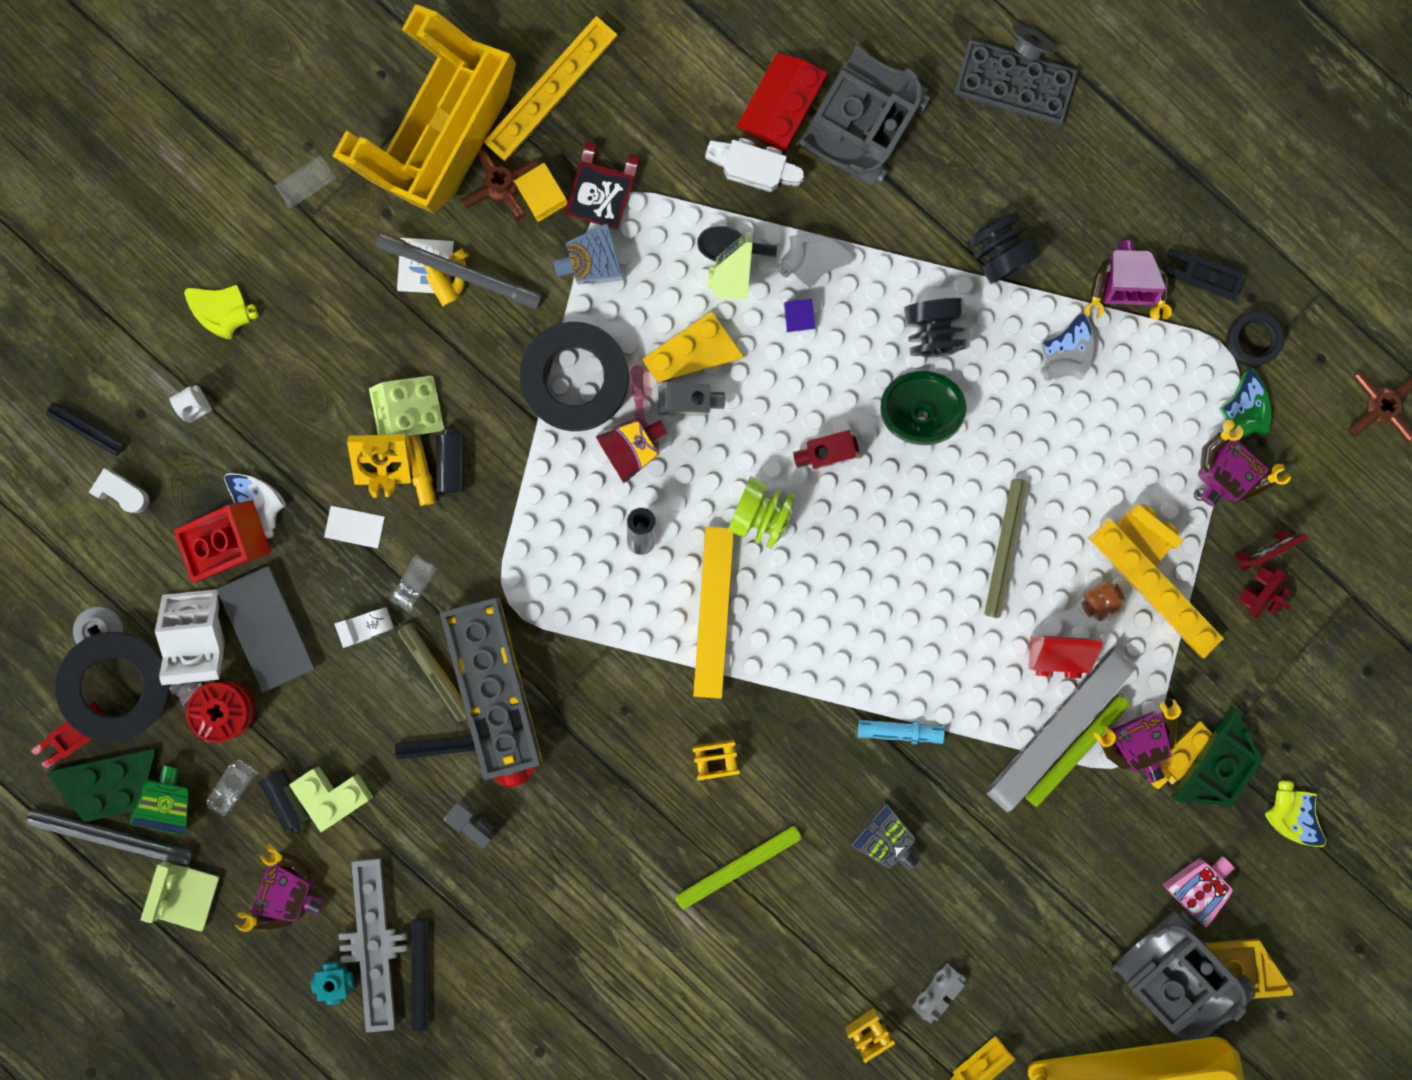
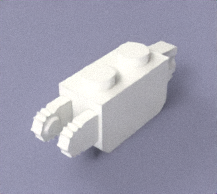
[705,138,804,192]

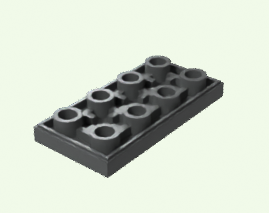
[953,39,1078,126]
[216,566,316,693]

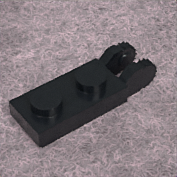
[1162,249,1245,302]

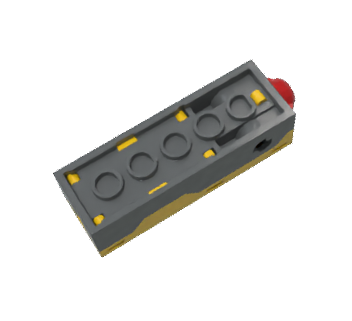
[440,598,543,788]

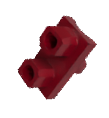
[1239,566,1291,619]

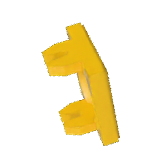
[347,434,412,498]

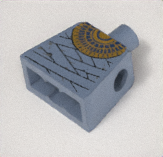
[553,224,623,285]

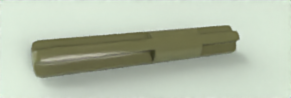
[398,623,467,722]

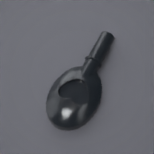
[697,225,777,262]

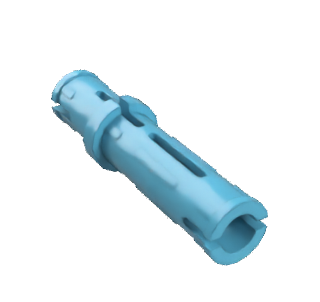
[858,719,944,744]

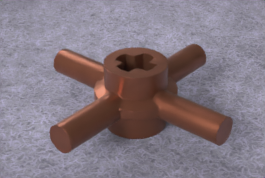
[461,149,539,221]
[1348,370,1412,442]

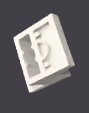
[155,590,225,685]

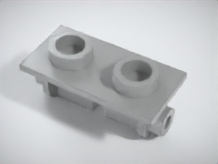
[912,963,967,1024]

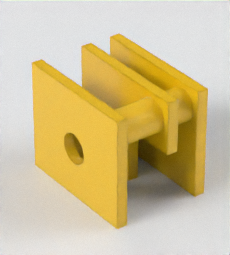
[514,163,567,222]
[692,740,740,781]
[845,1008,895,1063]

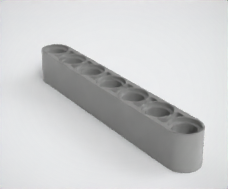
[986,646,1137,813]

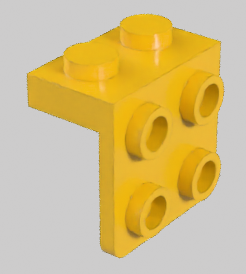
[1100,504,1183,567]

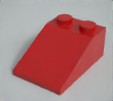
[173,500,271,583]
[1028,635,1103,678]

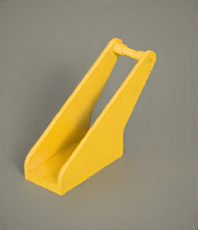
[1028,1037,1244,1080]

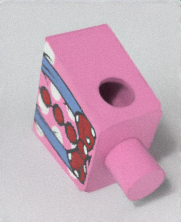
[1162,856,1235,928]

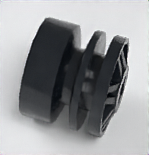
[966,212,1043,285]
[904,298,970,358]

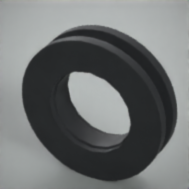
[520,322,629,432]
[55,632,168,742]

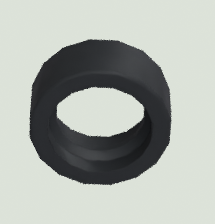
[1226,311,1285,367]

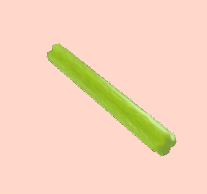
[1026,695,1130,807]
[676,826,802,909]

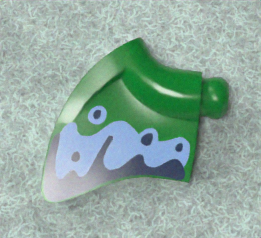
[1219,368,1271,442]

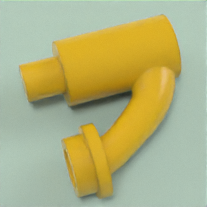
[423,249,469,307]

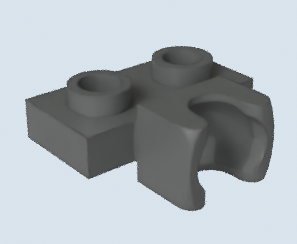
[443,800,496,849]

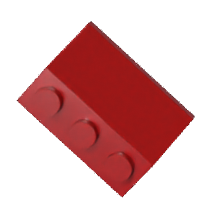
[736,53,827,154]

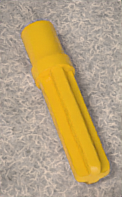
[406,435,437,506]

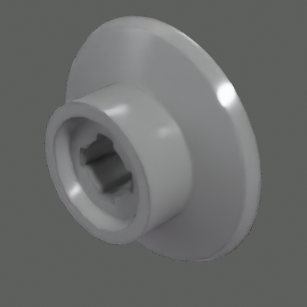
[73,606,123,644]

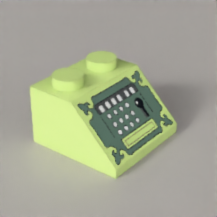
[708,232,753,300]

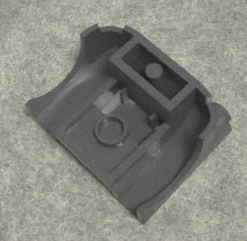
[798,45,931,186]
[1111,910,1256,1041]

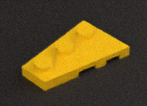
[642,311,744,384]

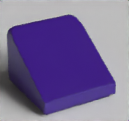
[783,299,815,333]

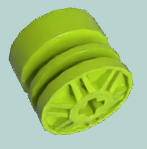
[727,476,795,549]

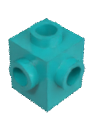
[311,961,354,1005]

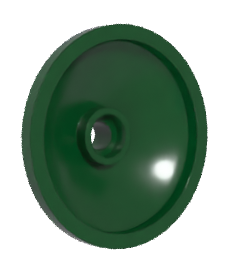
[880,371,967,445]

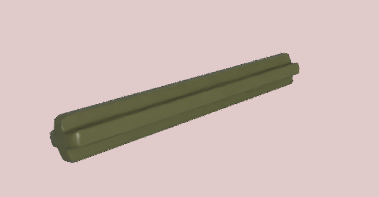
[984,479,1028,618]

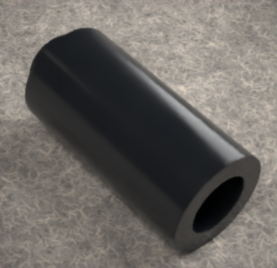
[436,429,465,493]
[627,508,656,555]
[258,768,310,834]

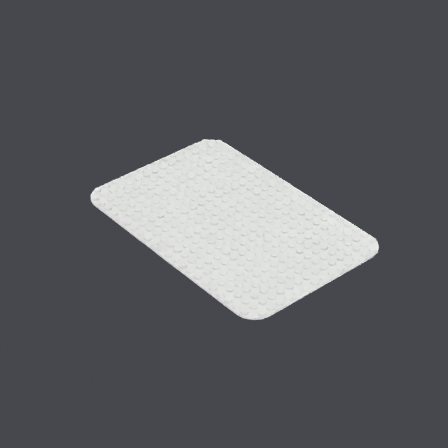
[501,192,1241,769]

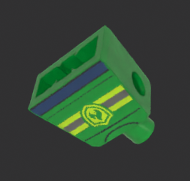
[129,765,188,835]

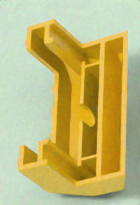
[333,4,516,214]

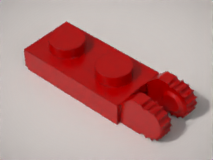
[31,701,105,769]

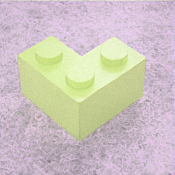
[289,766,373,832]

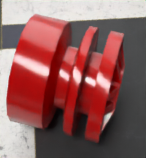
[186,680,256,743]

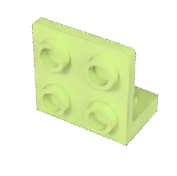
[369,376,444,437]
[141,861,219,931]

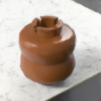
[1081,580,1125,621]

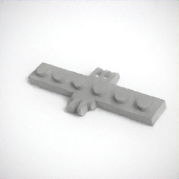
[338,858,408,1032]

